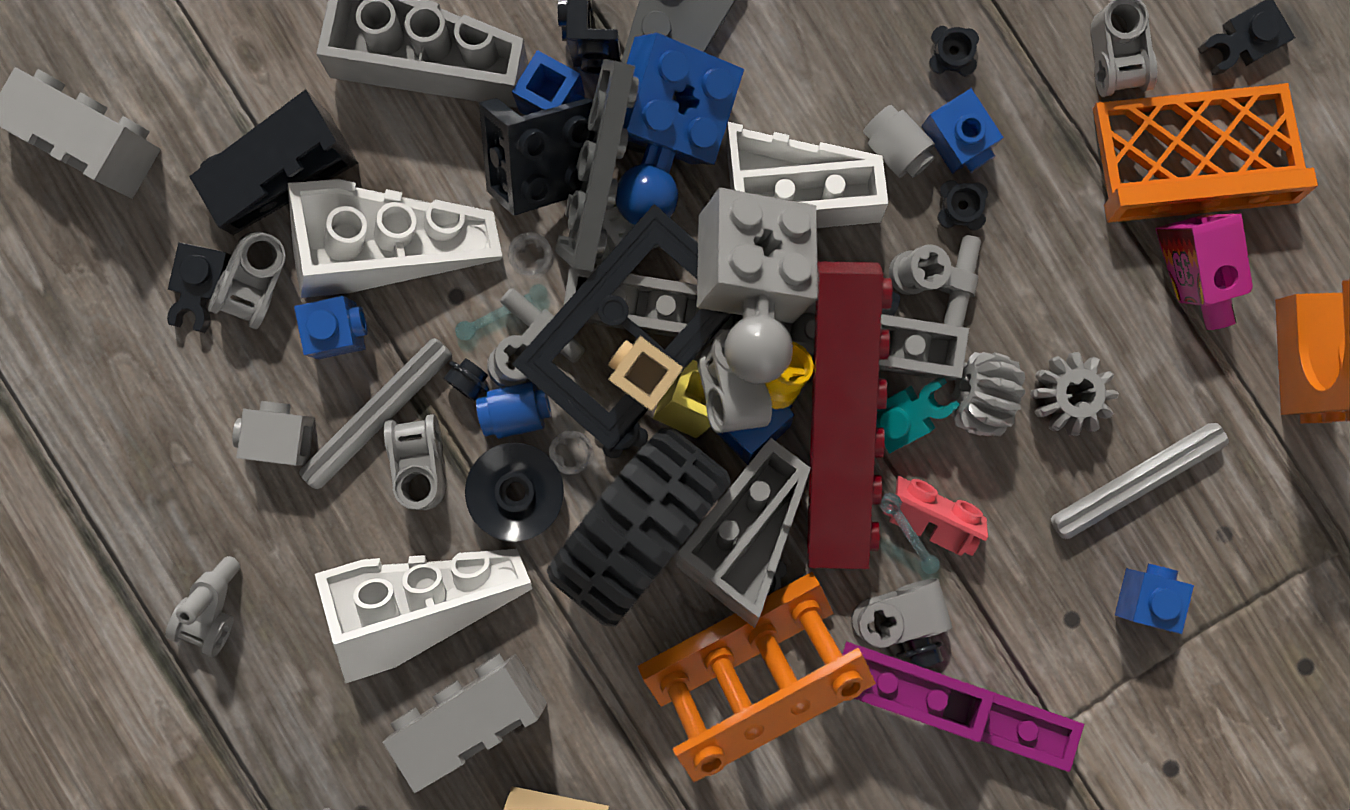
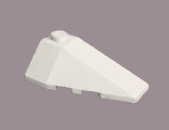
[288,179,502,298]
[315,549,532,683]

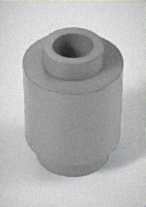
[863,105,935,178]

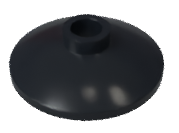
[465,443,564,542]

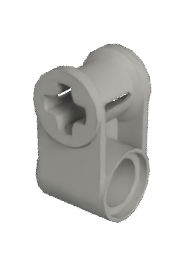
[1090,0,1158,97]
[208,231,286,329]
[697,329,772,433]
[384,414,446,510]
[851,578,952,648]

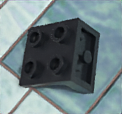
[479,98,595,216]

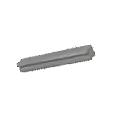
[299,338,452,489]
[1051,423,1229,539]

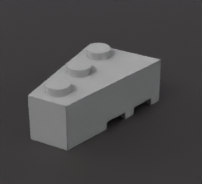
[0,67,161,199]
[676,438,811,628]
[383,653,547,794]

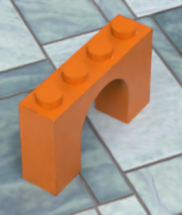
[1275,279,1350,424]

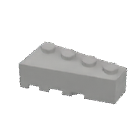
[316,0,529,108]

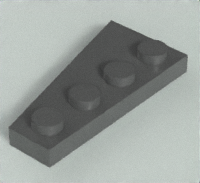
[555,59,639,271]

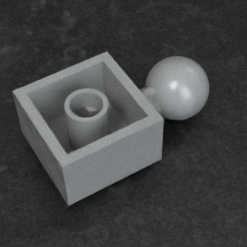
[697,187,818,384]

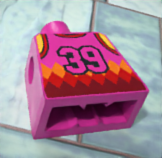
[1155,214,1253,330]

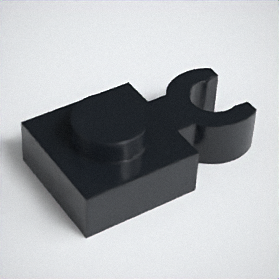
[1198,0,1296,75]
[167,242,231,333]

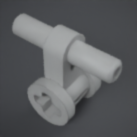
[889,235,981,327]
[487,288,585,387]
[165,556,240,658]

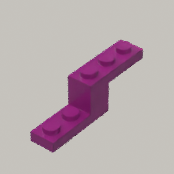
[842,641,1085,772]

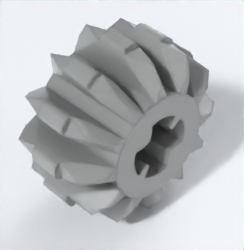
[950,352,1026,437]
[1030,352,1119,436]

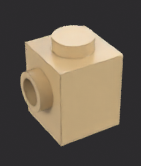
[608,336,683,411]

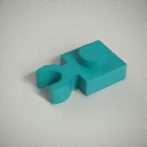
[876,378,960,454]

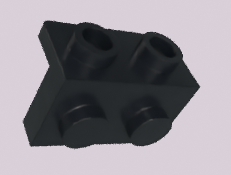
[558,0,621,74]

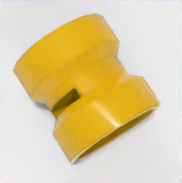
[765,342,814,409]

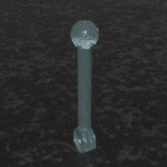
[455,284,548,341]
[880,493,940,574]

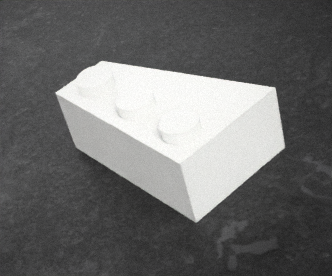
[726,122,888,228]

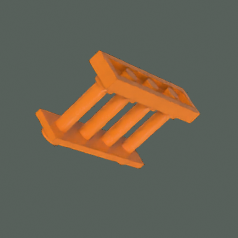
[637,572,876,782]

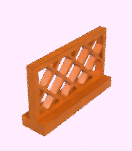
[1093,83,1318,223]

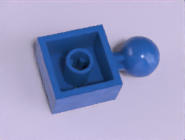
[615,33,744,225]

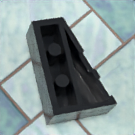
[189,89,358,235]

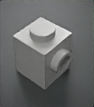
[232,401,315,465]

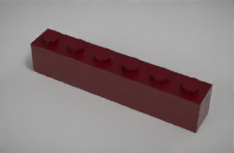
[807,262,892,569]

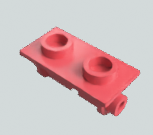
[883,476,988,556]

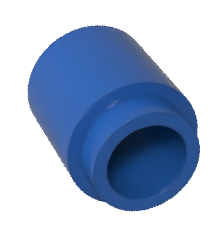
[476,381,552,439]

